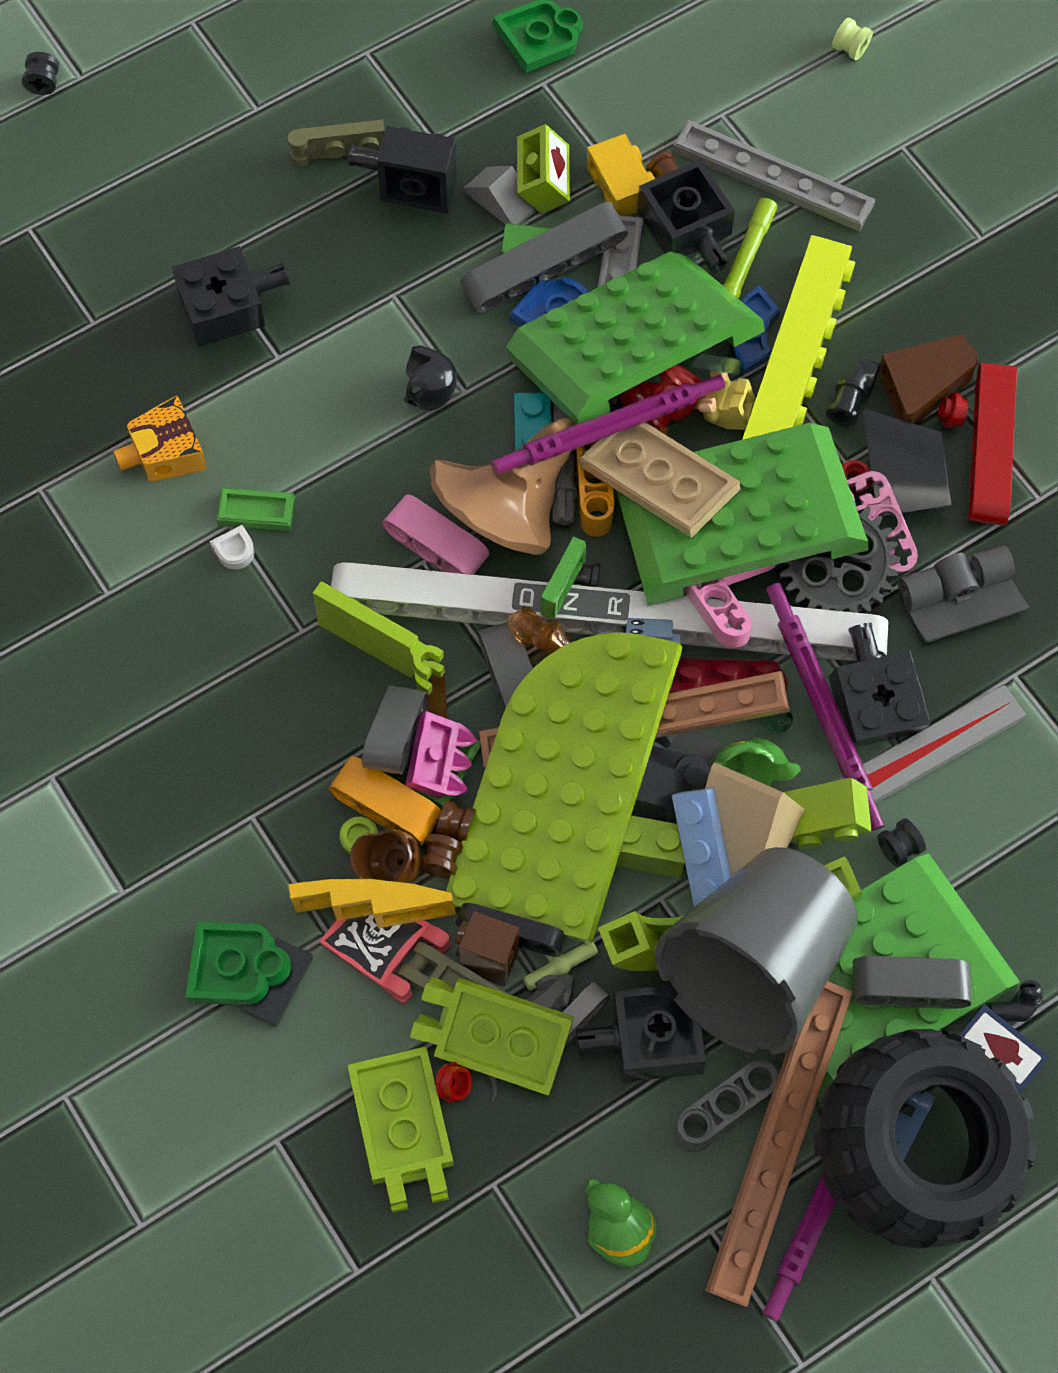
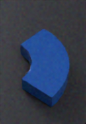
[730,285,781,376]

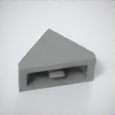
[463,166,537,225]

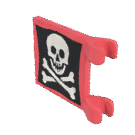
[319,915,451,1004]

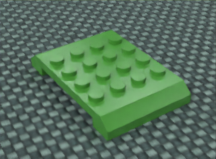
[506,252,765,425]
[616,423,868,606]
[783,853,1020,1106]

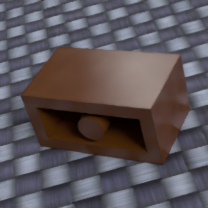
[455,911,519,987]

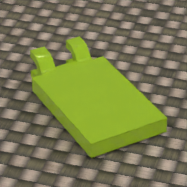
[313,581,445,696]
[410,977,574,1096]
[347,1046,454,1213]

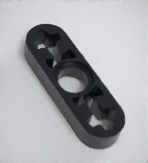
[455,903,568,957]

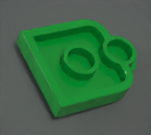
[492,0,583,73]
[185,922,291,1005]

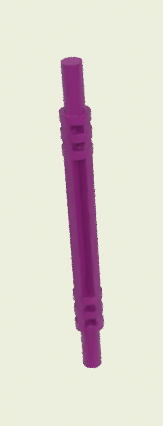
[491,375,725,475]
[766,583,885,832]
[762,1170,836,1322]

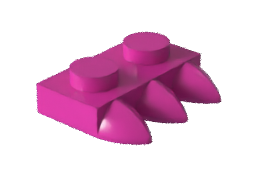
[405,711,476,798]

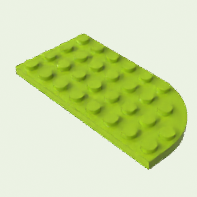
[446,633,683,944]

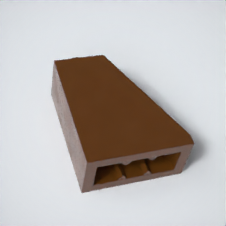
[878,333,978,425]

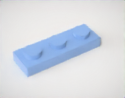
[672,787,731,907]

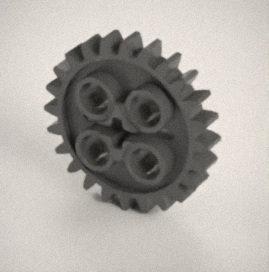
[779,501,900,614]

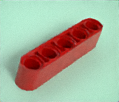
[968,362,1017,526]

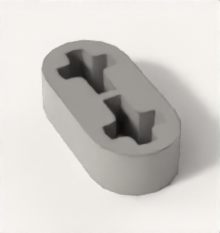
[562,982,610,1045]

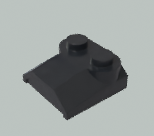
[631,746,710,824]

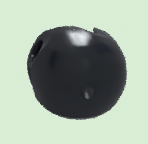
[403,345,457,411]

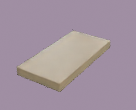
[579,422,741,538]

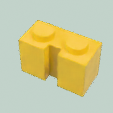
[587,134,655,216]

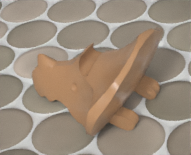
[429,417,575,555]

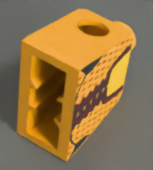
[113,396,207,482]

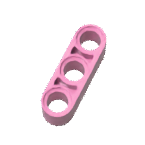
[382,494,490,575]

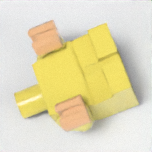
[694,365,756,430]

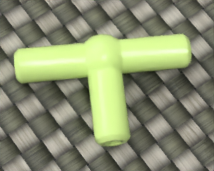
[523,942,598,991]

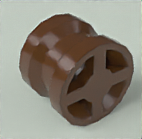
[436,800,476,843]
[420,834,463,879]

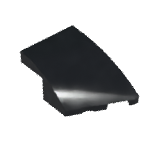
[863,410,952,516]

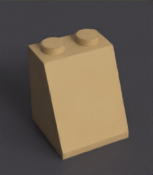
[705,762,805,877]

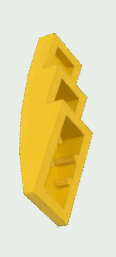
[289,879,456,928]

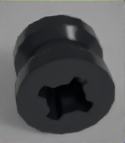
[22,52,60,95]
[877,818,926,867]

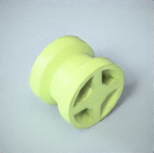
[832,18,873,61]

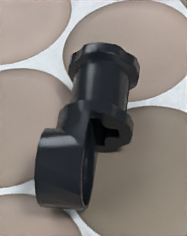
[826,358,880,427]

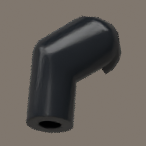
[989,980,1043,1022]

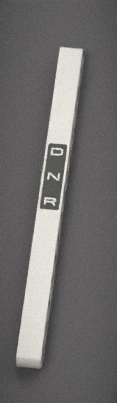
[331,562,888,661]

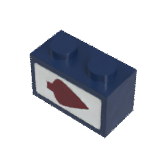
[959,1004,1050,1094]

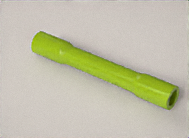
[722,198,778,299]

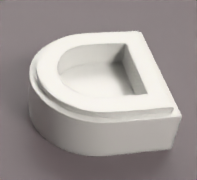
[210,525,254,570]

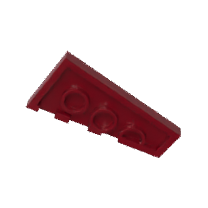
[669,658,788,693]

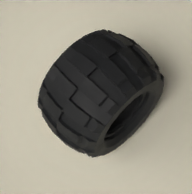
[813,1029,1037,1249]

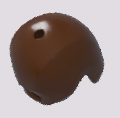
[350,829,421,883]

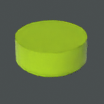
[339,817,378,855]

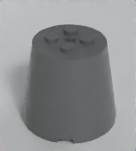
[655,847,858,1055]

